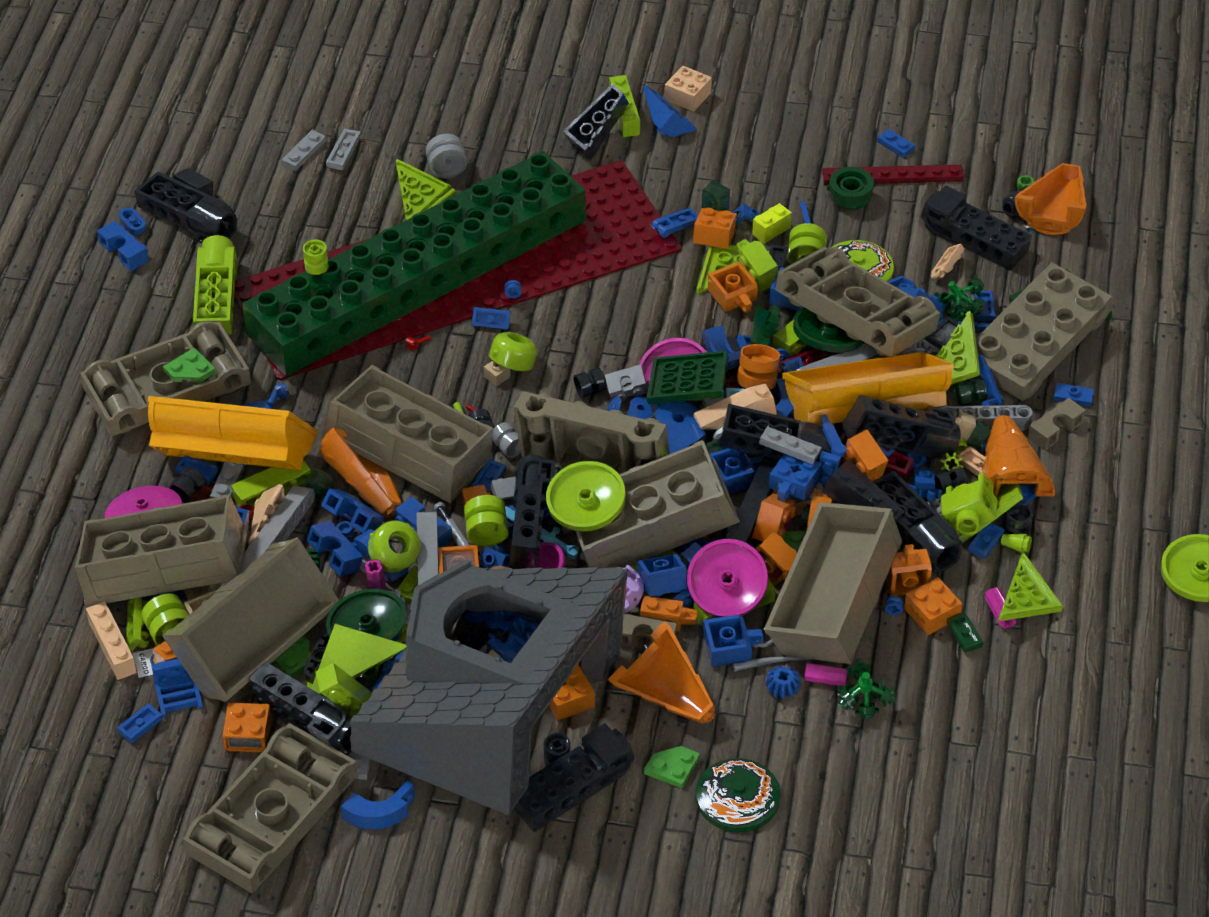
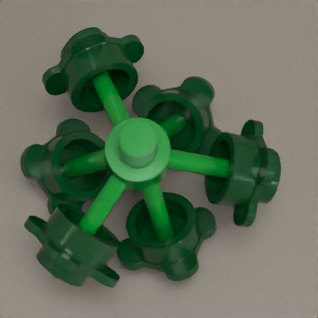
[933,275,985,322]
[837,659,896,719]

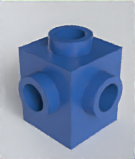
[479,544,510,569]

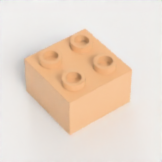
[665,66,712,112]

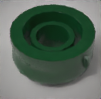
[827,167,876,210]

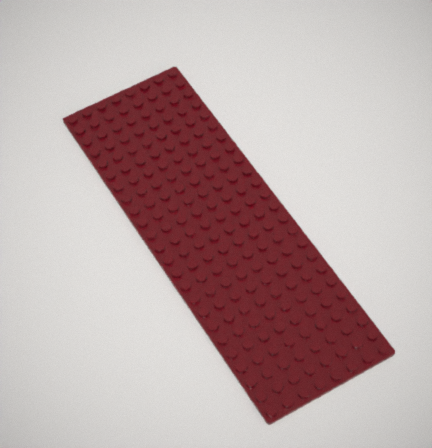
[234,160,681,380]

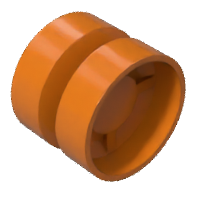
[737,344,780,390]

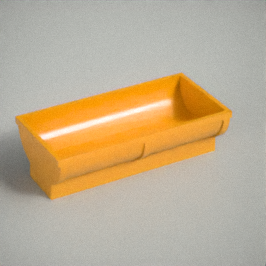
[783,351,954,425]
[148,396,319,471]

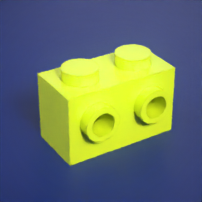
[752,203,792,244]

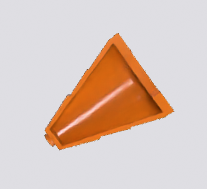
[1015,163,1087,235]
[981,415,1055,497]
[320,427,402,518]
[608,621,715,724]

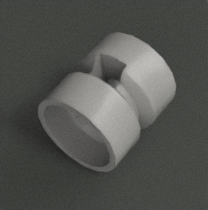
[492,422,521,458]

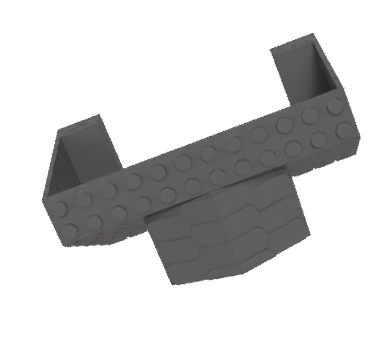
[350,560,628,815]

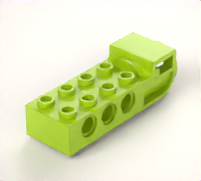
[193,235,237,335]

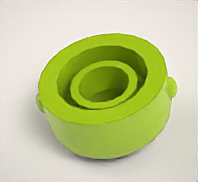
[489,332,538,371]
[368,521,421,573]

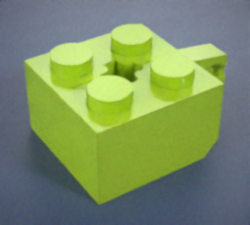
[736,239,778,293]

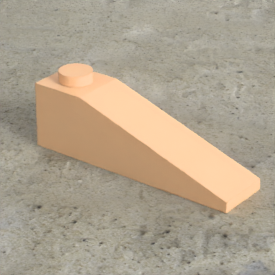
[693,384,777,429]
[248,484,285,547]

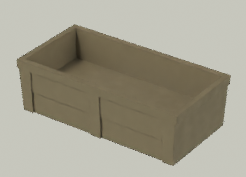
[322,365,493,503]
[576,440,740,568]
[75,494,247,607]
[764,502,902,664]
[162,537,339,702]

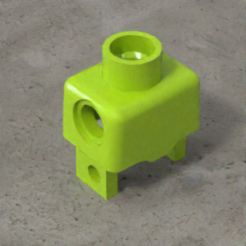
[941,472,998,535]

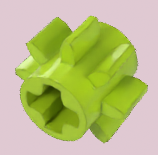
[940,452,964,473]

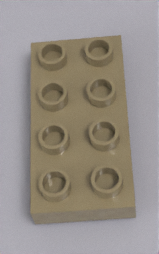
[775,247,940,357]
[976,262,1112,401]
[80,321,251,437]
[514,391,670,474]
[183,723,358,894]

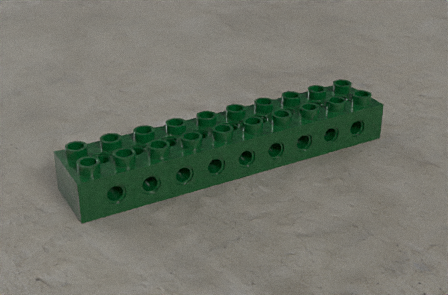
[242,151,586,377]

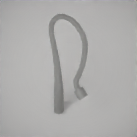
[732,639,811,672]

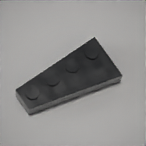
[563,84,629,160]
[822,460,904,525]

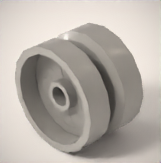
[426,134,467,179]

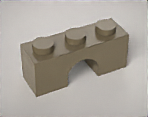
[1028,398,1086,451]
[621,614,677,647]

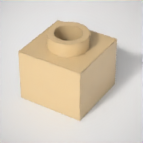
[484,361,510,387]
[954,411,976,441]

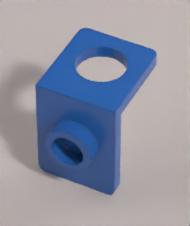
[733,203,761,225]

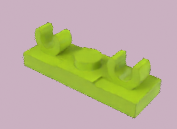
[126,597,149,652]

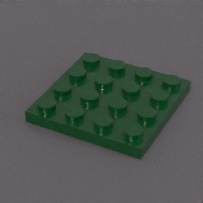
[646,350,729,405]

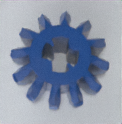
[766,664,801,699]

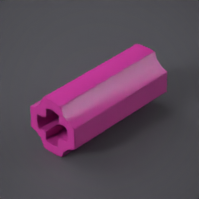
[365,559,387,591]
[985,587,1016,629]
[804,663,847,686]

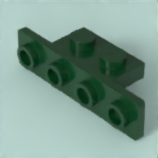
[750,305,781,346]

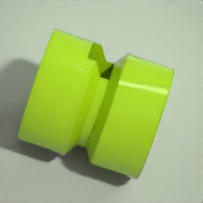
[303,239,329,275]

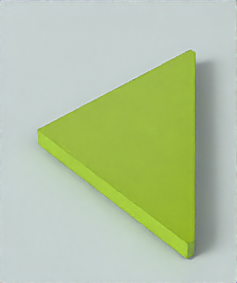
[396,159,451,220]
[696,245,769,294]
[936,311,980,384]
[959,484,1023,542]
[998,553,1063,621]
[311,624,407,695]

